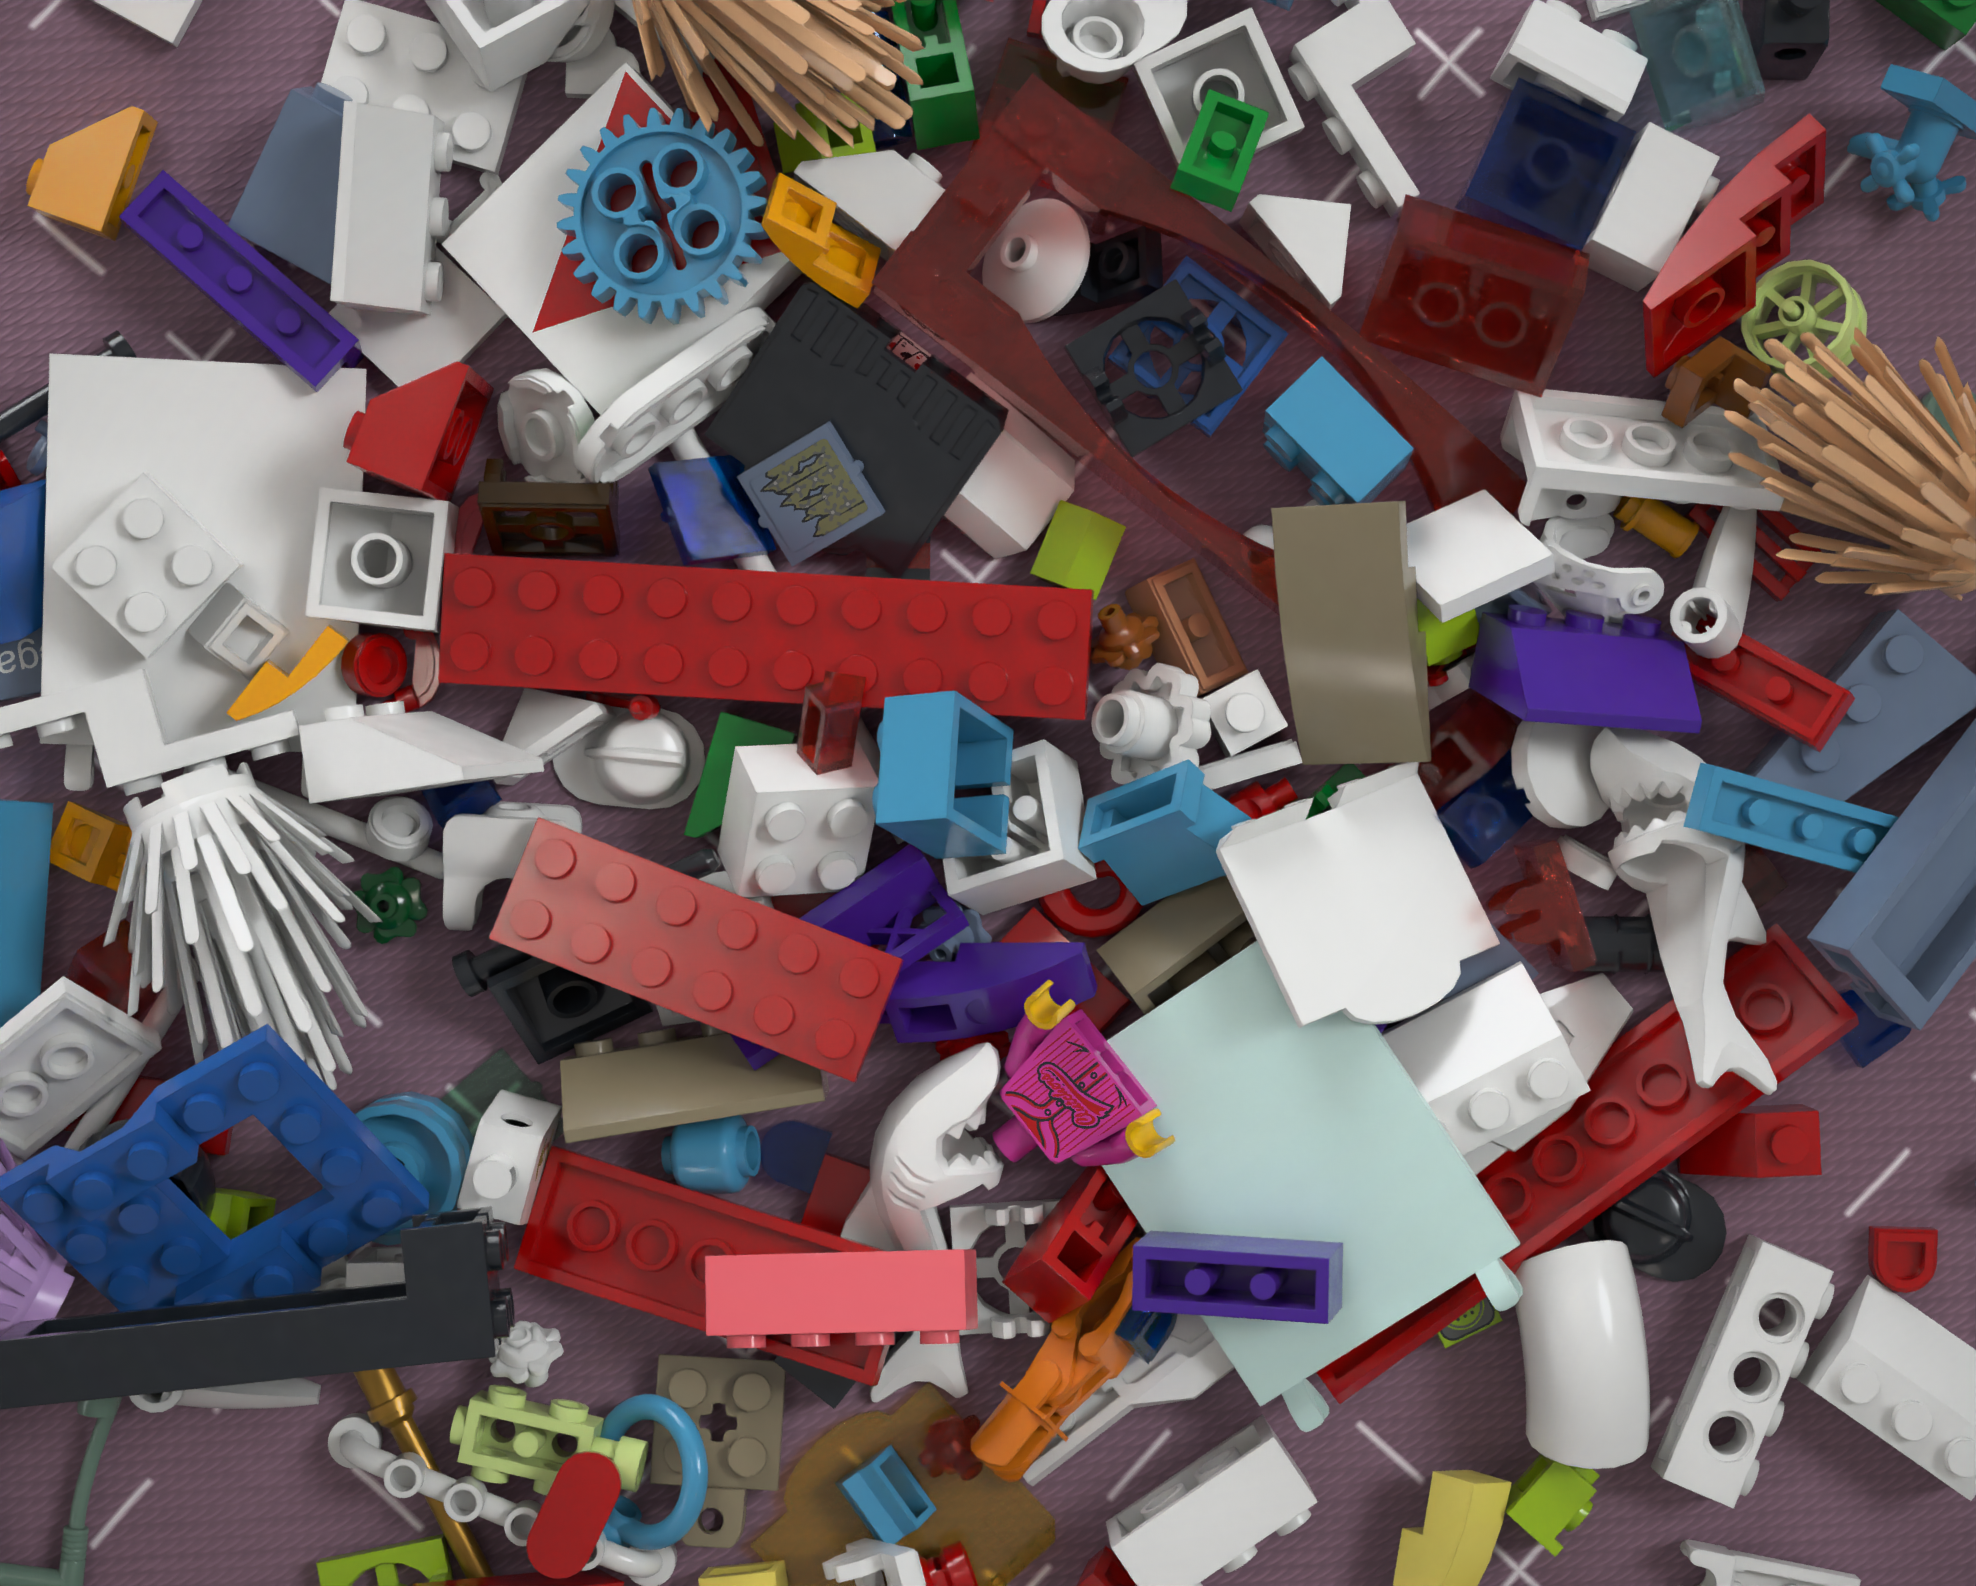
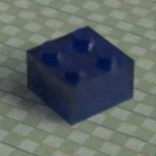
[1454,78,1636,260]

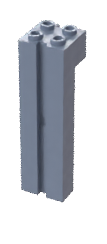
[1807,718,1976,1031]

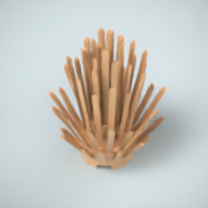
[632,0,925,157]
[1724,327,1976,601]

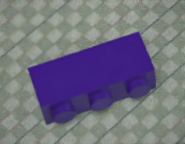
[1132,1230,1343,1324]

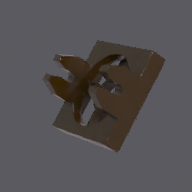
[477,459,620,557]

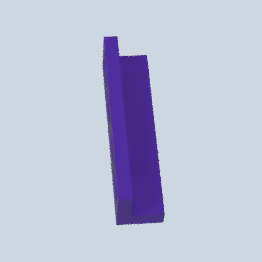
[119,170,364,392]
[730,844,970,1071]

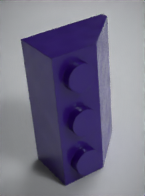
[1468,605,1702,734]

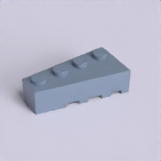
[1743,609,1976,802]

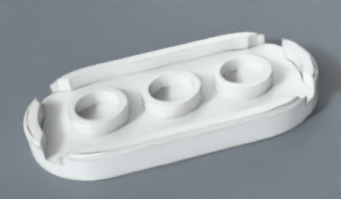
[574,307,777,483]

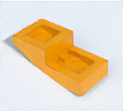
[761,173,881,309]
[227,624,349,721]
[50,801,132,892]

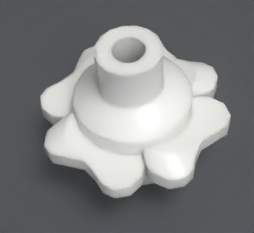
[489,1321,564,1388]

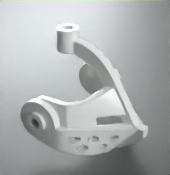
[1534,513,1665,623]

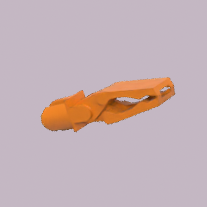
[971,1237,1159,1483]

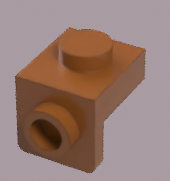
[1661,336,1771,428]

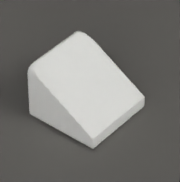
[188,583,290,681]

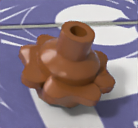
[1090,604,1160,670]

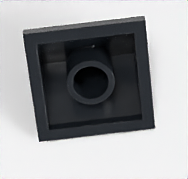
[486,957,653,1065]

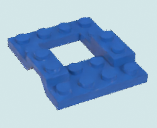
[0,1024,429,1311]

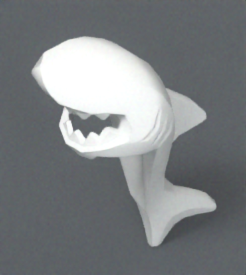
[1590,727,1777,1095]
[840,1042,1004,1403]

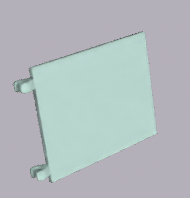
[1102,941,1523,1432]

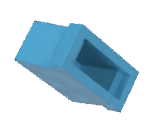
[1078,759,1251,906]

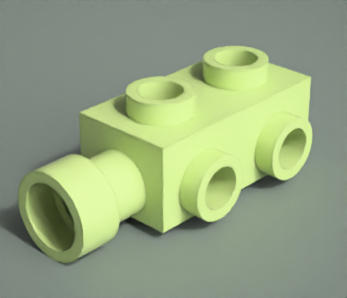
[450,1385,649,1496]

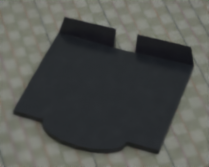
[704,280,1009,579]

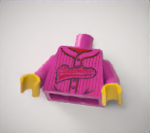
[992,979,1176,1167]

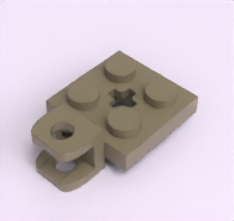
[650,1354,786,1548]

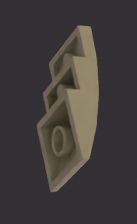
[1271,501,1431,765]

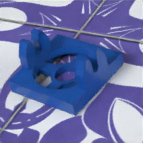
[1107,255,1289,438]

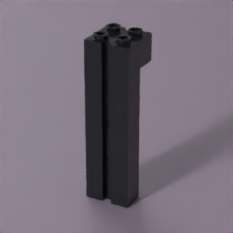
[0,1206,515,1410]

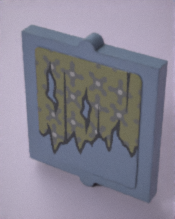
[737,421,886,567]

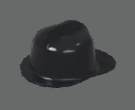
[1582,1169,1727,1282]

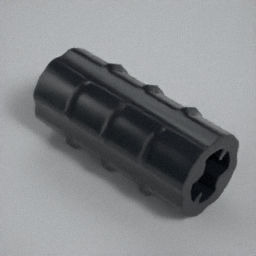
[1579,914,1665,975]

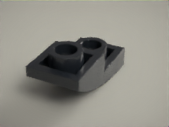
[1051,225,1163,317]

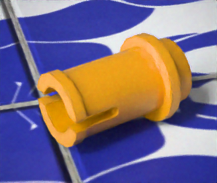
[1613,496,1699,559]

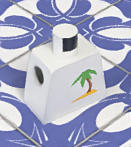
[457,1089,562,1225]

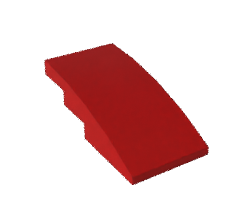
[1643,113,1826,378]

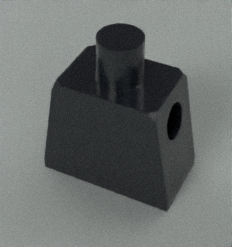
[1742,0,1830,80]

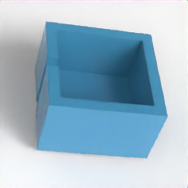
[1262,356,1414,505]
[872,691,1014,859]

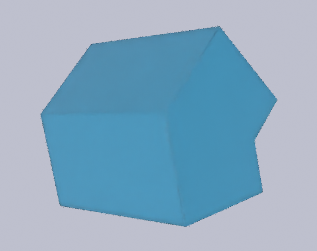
[835,1445,937,1544]

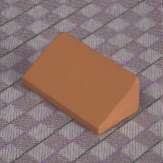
[1125,558,1248,697]

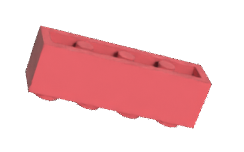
[705,1249,978,1348]

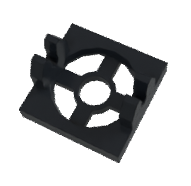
[1064,279,1243,459]

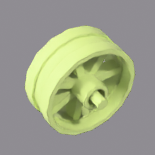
[1741,260,1867,382]

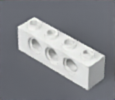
[1650,1234,1834,1509]

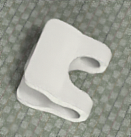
[443,800,582,931]

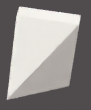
[494,688,617,786]

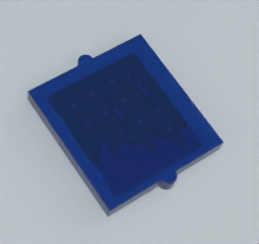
[648,455,776,566]

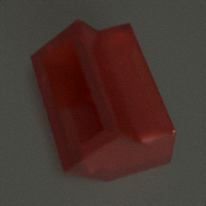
[796,671,866,775]

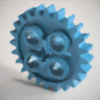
[557,108,770,325]

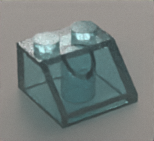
[1629,0,1765,132]

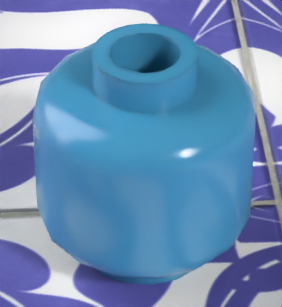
[661,1115,761,1195]

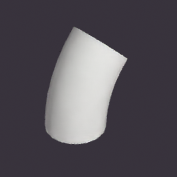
[1515,1240,1650,1469]

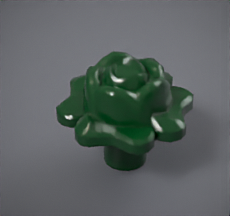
[353,867,428,944]

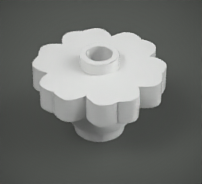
[1091,663,1211,785]

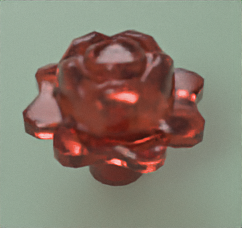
[918,1414,983,1481]

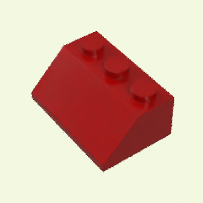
[343,361,494,502]

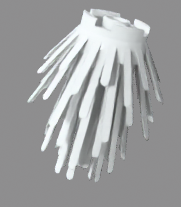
[103,762,383,1090]

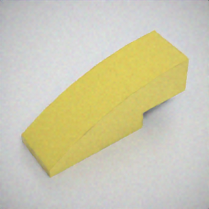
[1393,1470,1512,1586]

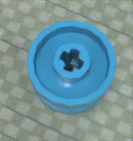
[322,1091,474,1246]

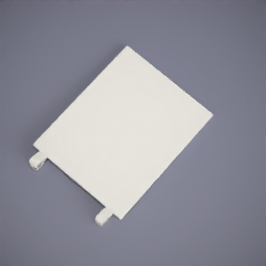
[40,353,367,798]

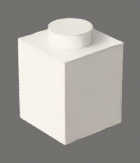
[1202,669,1288,757]

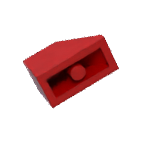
[1677,1104,1822,1178]

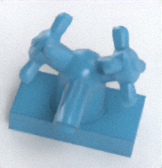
[1847,64,1976,222]

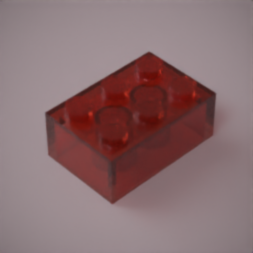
[1358,194,1590,398]

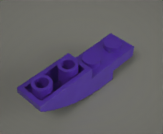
[879,942,1097,1043]

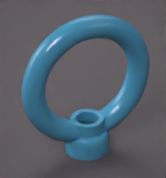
[600,1394,708,1550]

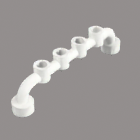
[328,1413,677,1586]

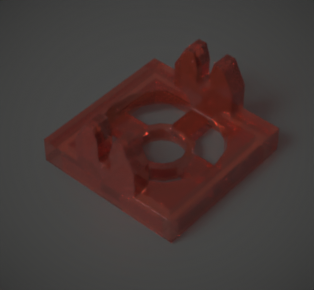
[1485,839,1597,972]

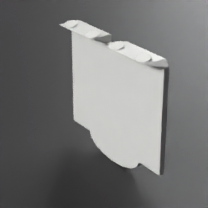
[1216,762,1500,1028]

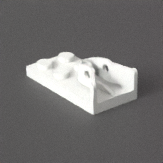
[1500,386,1784,526]

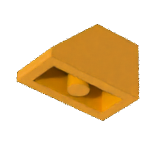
[26,106,158,241]

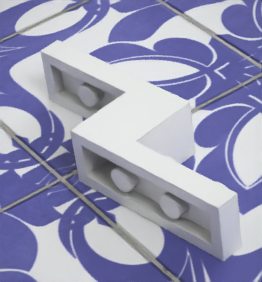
[1288,0,1420,217]
[0,669,300,796]

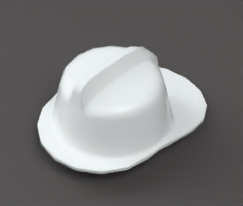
[1041,0,1187,84]
[553,706,705,809]

